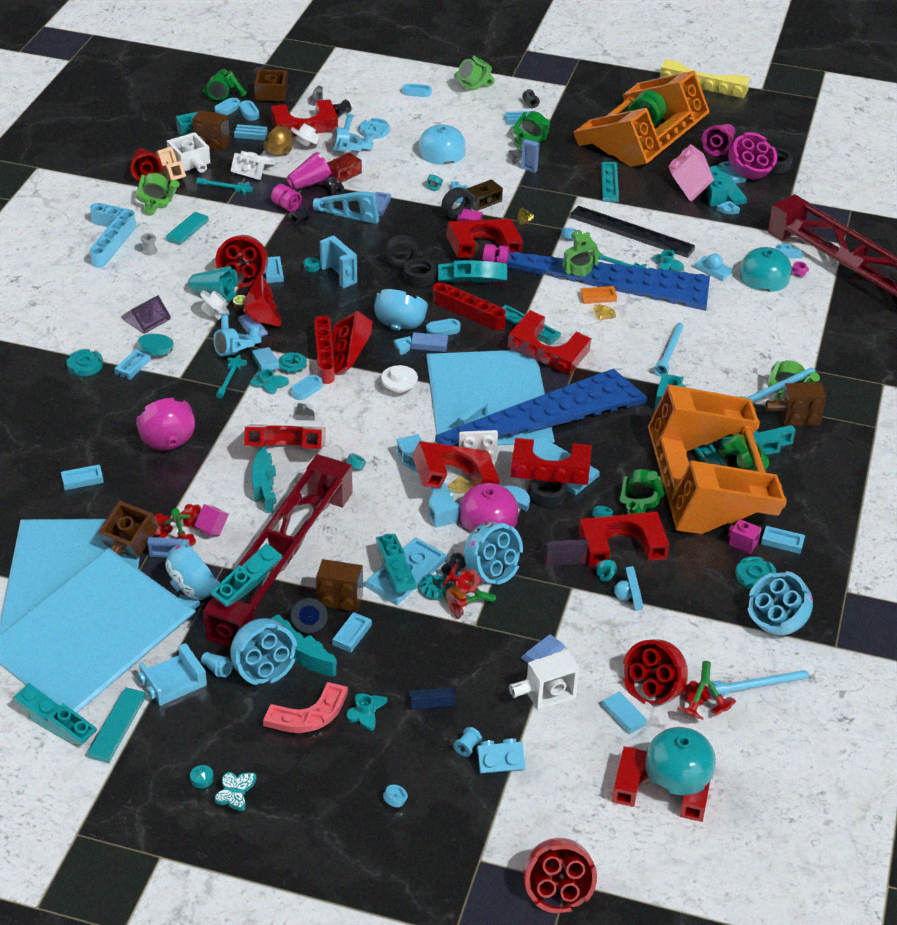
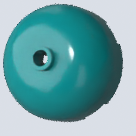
[740,247,792,292]
[645,727,716,795]

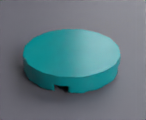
[138,334,174,356]
[66,349,103,376]
[735,557,776,589]

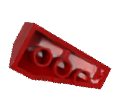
[243,273,281,326]
[332,311,373,375]

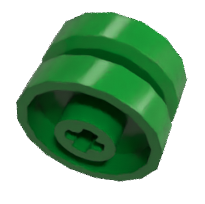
[628,90,667,126]

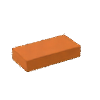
[580,286,617,304]

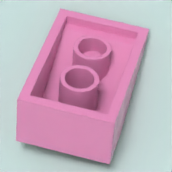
[669,144,714,201]

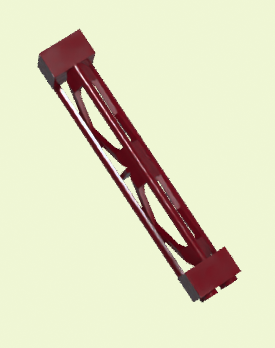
[768,194,897,297]
[203,454,353,648]

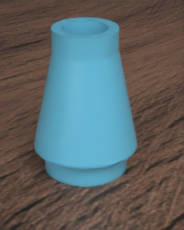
[201,652,233,677]

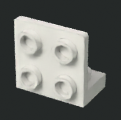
[231,151,275,180]
[459,430,498,462]

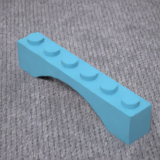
[397,434,459,528]

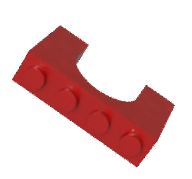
[271,99,338,136]
[446,219,523,258]
[507,310,592,376]
[244,424,326,449]
[510,438,592,485]
[412,441,500,489]
[579,512,669,567]
[612,746,710,822]

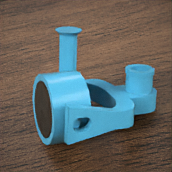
[331,113,374,152]
[214,313,261,356]

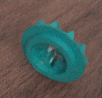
[278,353,307,374]
[420,572,452,599]

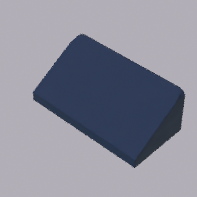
[409,687,455,710]

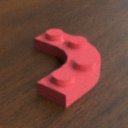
[263,682,348,734]

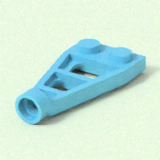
[313,191,379,224]

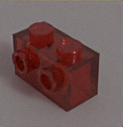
[327,152,362,183]

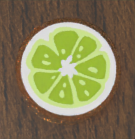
[232,295,247,310]

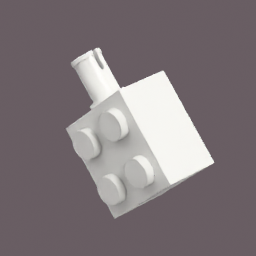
[167,133,210,173]
[509,650,579,710]

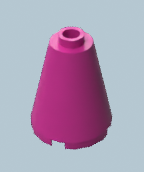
[701,124,735,156]
[286,152,331,190]

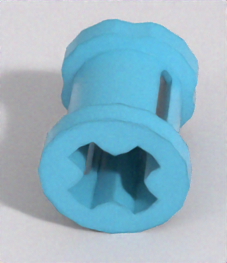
[453,727,482,757]

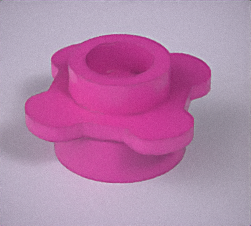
[791,261,809,277]

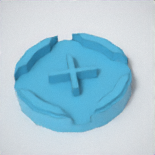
[359,118,390,139]

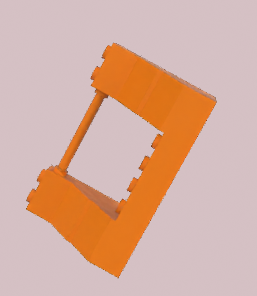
[573,70,710,167]
[648,384,786,534]

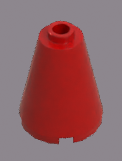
[130,148,163,181]

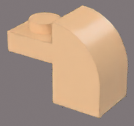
[156,147,186,181]

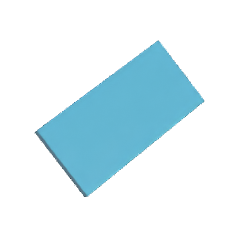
[533,436,600,496]
[365,537,447,606]

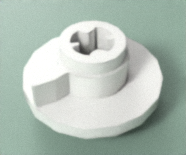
[291,123,320,146]
[200,290,229,320]
[381,365,418,393]

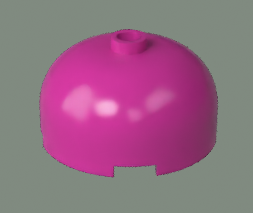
[728,132,777,180]
[136,398,195,450]
[459,483,518,532]

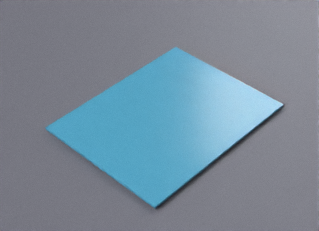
[426,350,555,446]
[0,519,140,634]
[0,548,196,713]

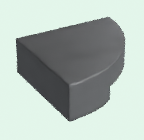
[310,85,323,106]
[508,149,522,163]
[296,403,315,421]

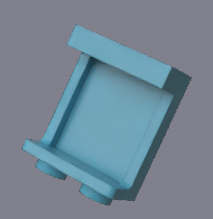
[320,235,357,288]
[137,643,207,706]

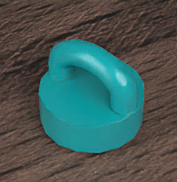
[426,174,443,191]
[596,560,617,582]

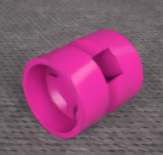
[271,184,302,212]
[483,244,510,265]

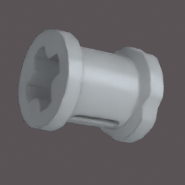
[141,233,157,256]

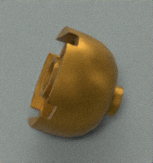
[263,124,293,156]

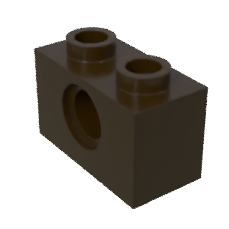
[466,179,503,211]

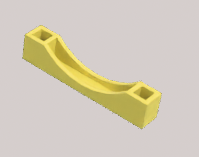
[660,59,750,98]

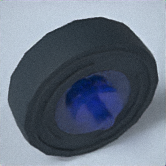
[290,598,328,636]

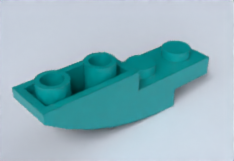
[438,261,507,283]
[719,425,795,455]
[252,446,277,513]
[376,534,417,593]
[211,543,282,607]
[271,614,337,677]
[13,683,97,745]

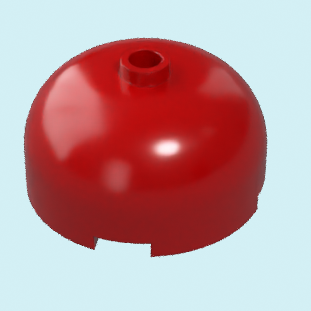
[215,235,268,287]
[623,639,688,705]
[523,838,597,913]

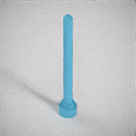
[654,323,684,377]
[740,367,815,403]
[710,670,809,698]

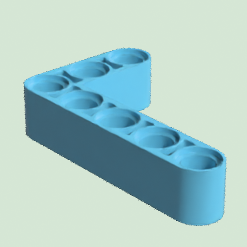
[90,203,136,268]

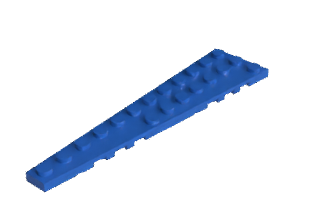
[507,252,710,311]
[435,368,648,447]

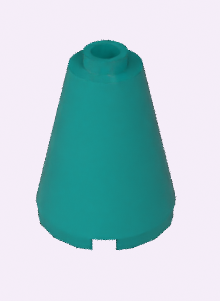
[188,266,238,301]

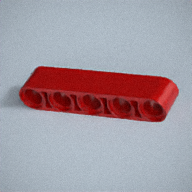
[433,283,506,331]
[314,316,335,384]

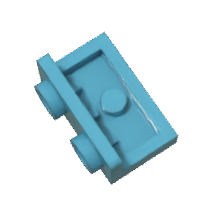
[476,739,526,774]

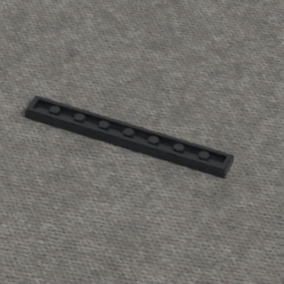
[570,205,695,258]

